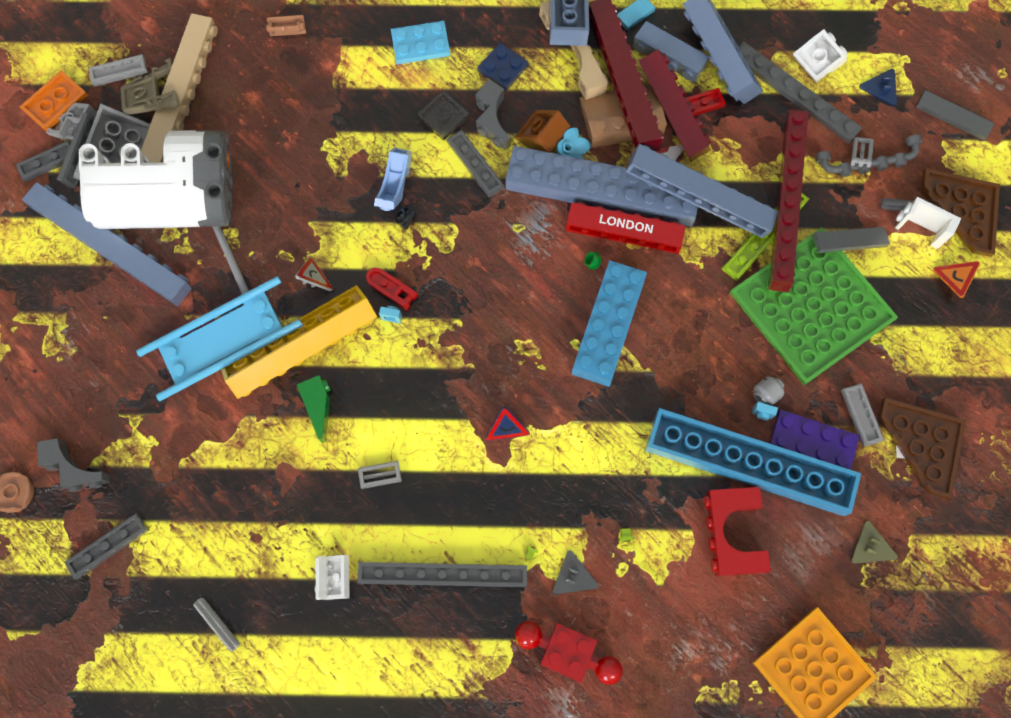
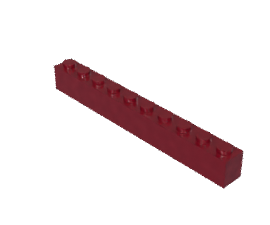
[589,0,664,152]
[768,110,809,292]

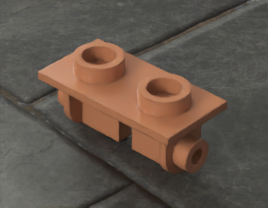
[266,15,306,36]

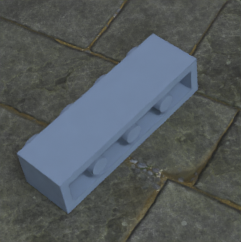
[633,21,709,83]

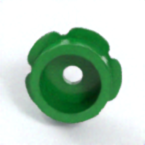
[584,251,602,270]

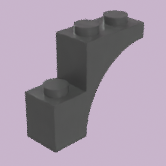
[476,79,511,150]
[37,438,110,492]

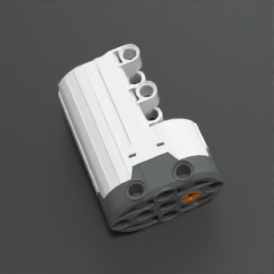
[79,130,233,229]

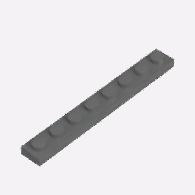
[739,41,862,144]
[357,562,527,587]

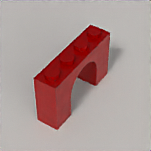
[704,487,771,577]

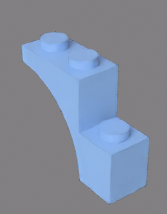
[374,148,412,211]

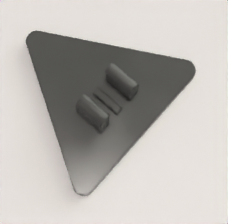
[552,550,598,594]

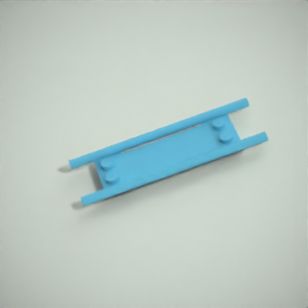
[136,276,303,401]

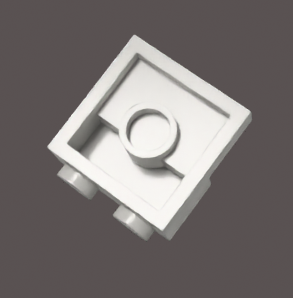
[793,29,848,83]

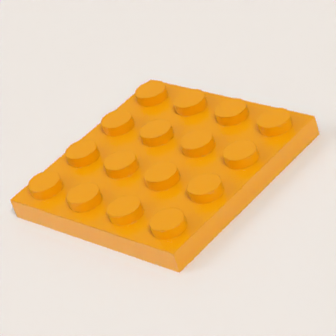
[752,607,878,718]

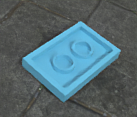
[391,21,450,64]

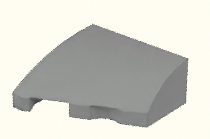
[46,102,97,142]

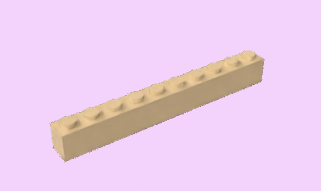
[141,13,218,163]

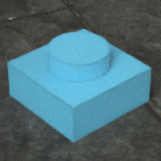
[379,306,402,324]
[752,402,778,420]

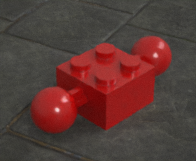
[515,621,623,685]

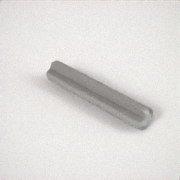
[193,598,240,652]

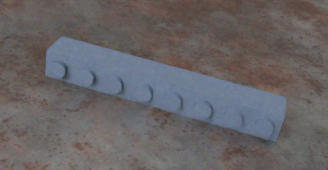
[625,144,778,238]

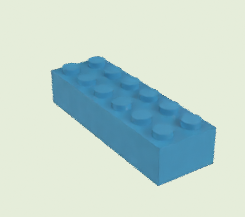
[572,260,647,387]

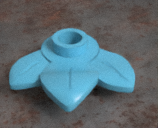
[556,128,591,159]

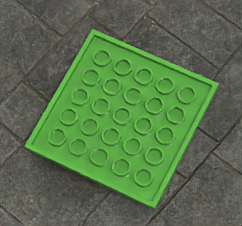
[729,227,898,385]

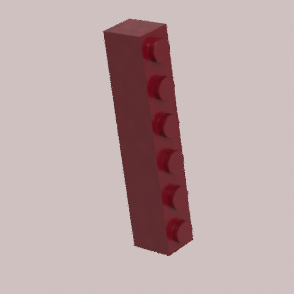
[639,49,712,161]

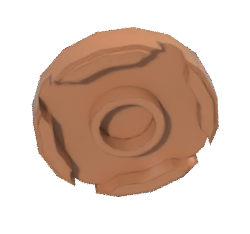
[0,471,34,513]

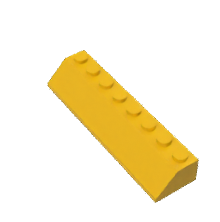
[221,285,377,399]

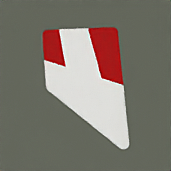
[656,145,684,161]

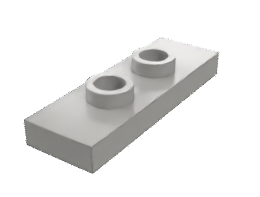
[89,54,148,87]
[841,383,884,447]

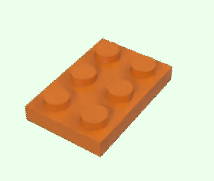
[20,70,89,131]

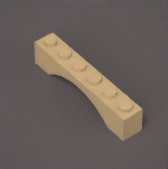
[539,1,608,100]

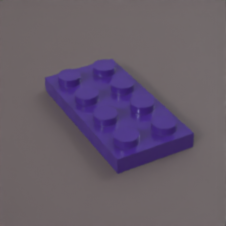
[769,409,860,470]

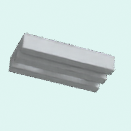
[850,137,874,168]
[358,461,402,489]

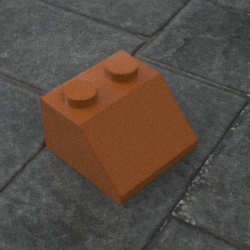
[515,110,571,153]

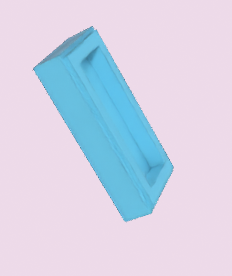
[617,0,656,31]

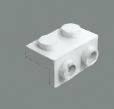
[315,555,349,600]

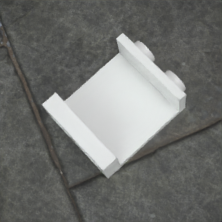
[895,197,961,249]

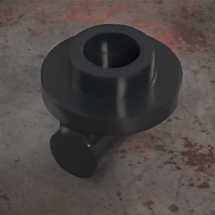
[396,208,416,230]

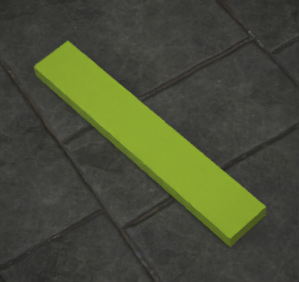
[722,193,809,281]

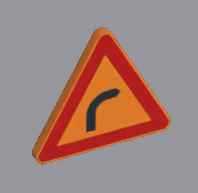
[933,261,980,298]

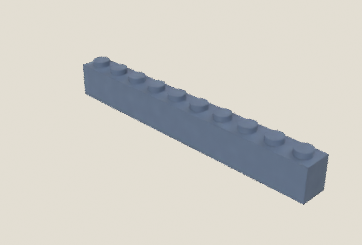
[22,182,192,307]

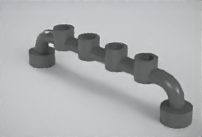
[814,134,923,177]

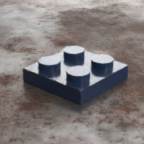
[477,42,529,91]

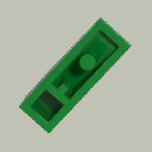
[297,375,331,443]

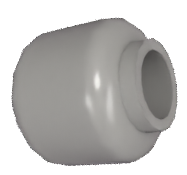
[753,376,785,406]

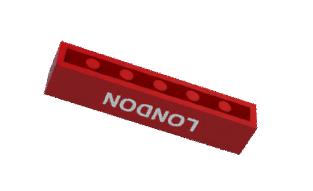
[566,202,686,254]

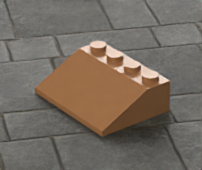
[579,84,667,148]

